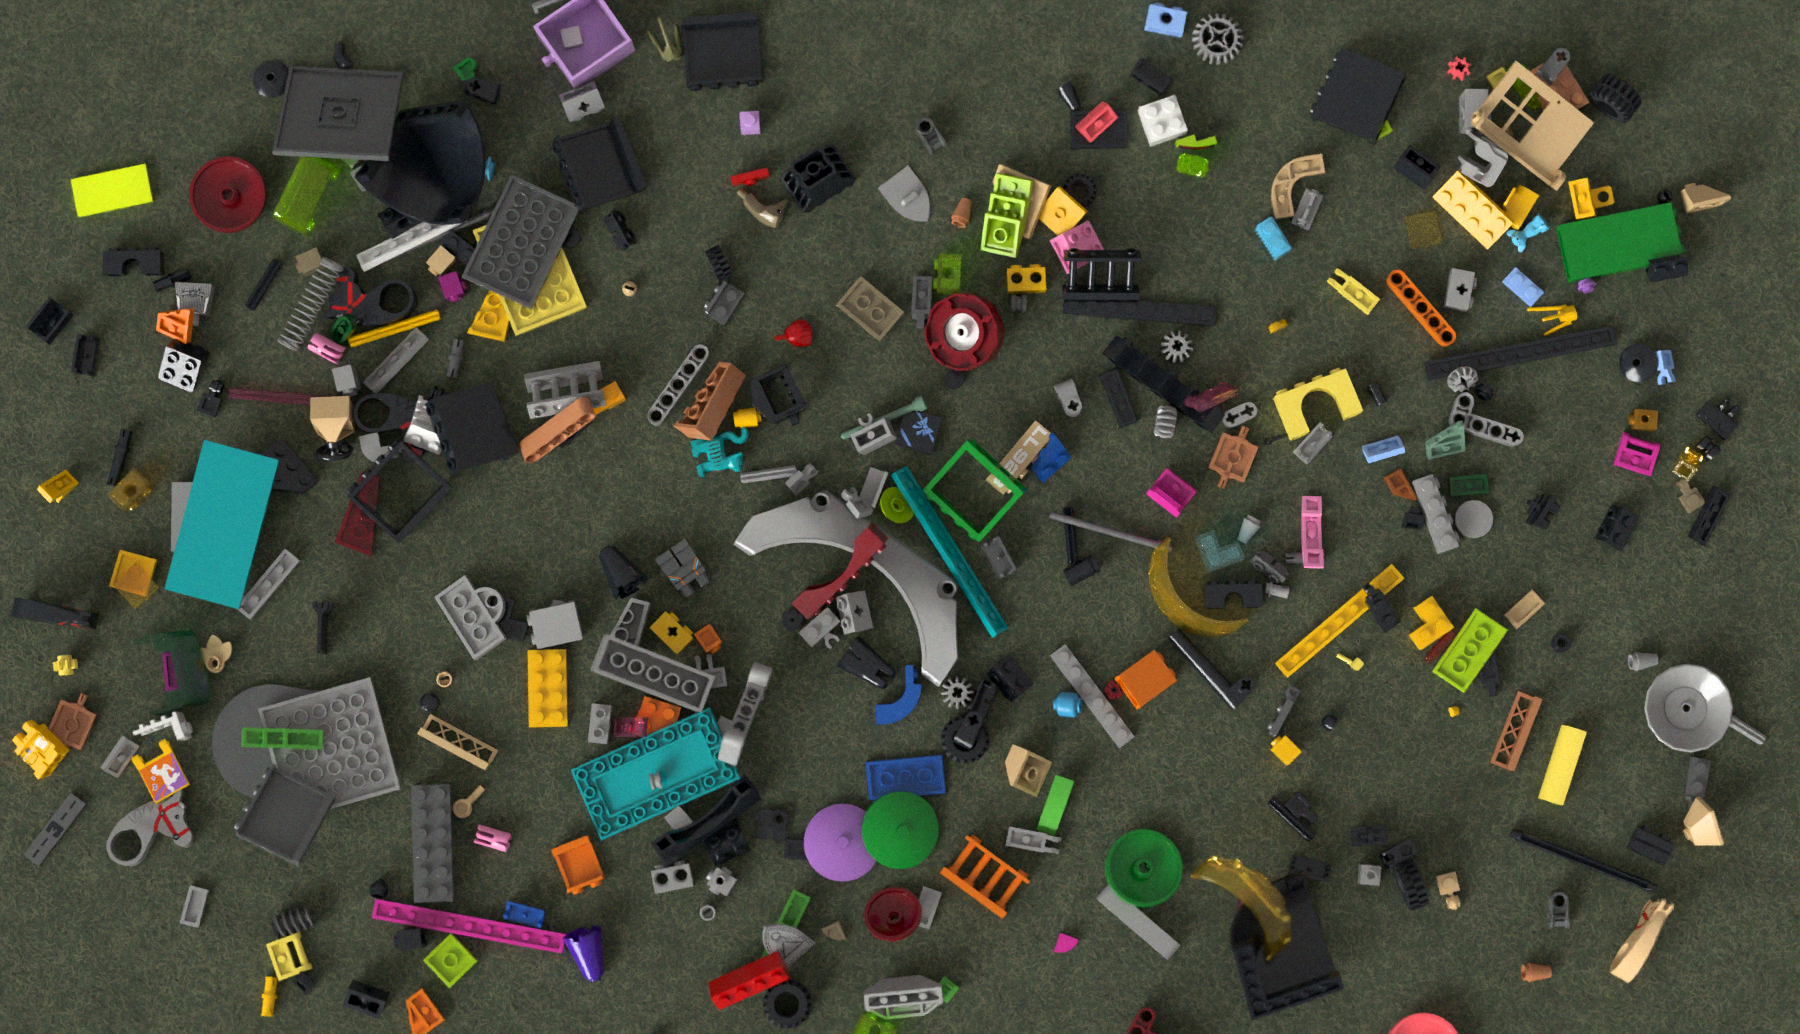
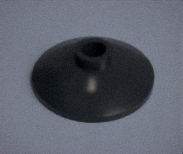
[253,60,289,98]
[1619,344,1658,382]

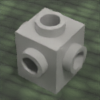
[706,866,738,896]

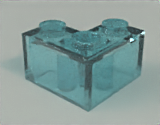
[1194,530,1245,574]

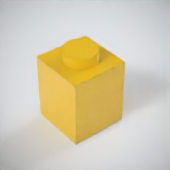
[1270,735,1301,766]

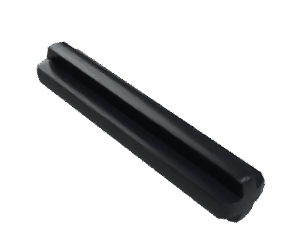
[245,259,282,311]
[1063,507,1078,564]
[1267,797,1315,842]

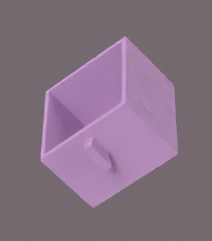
[533,0,635,89]

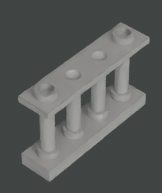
[524,361,606,419]

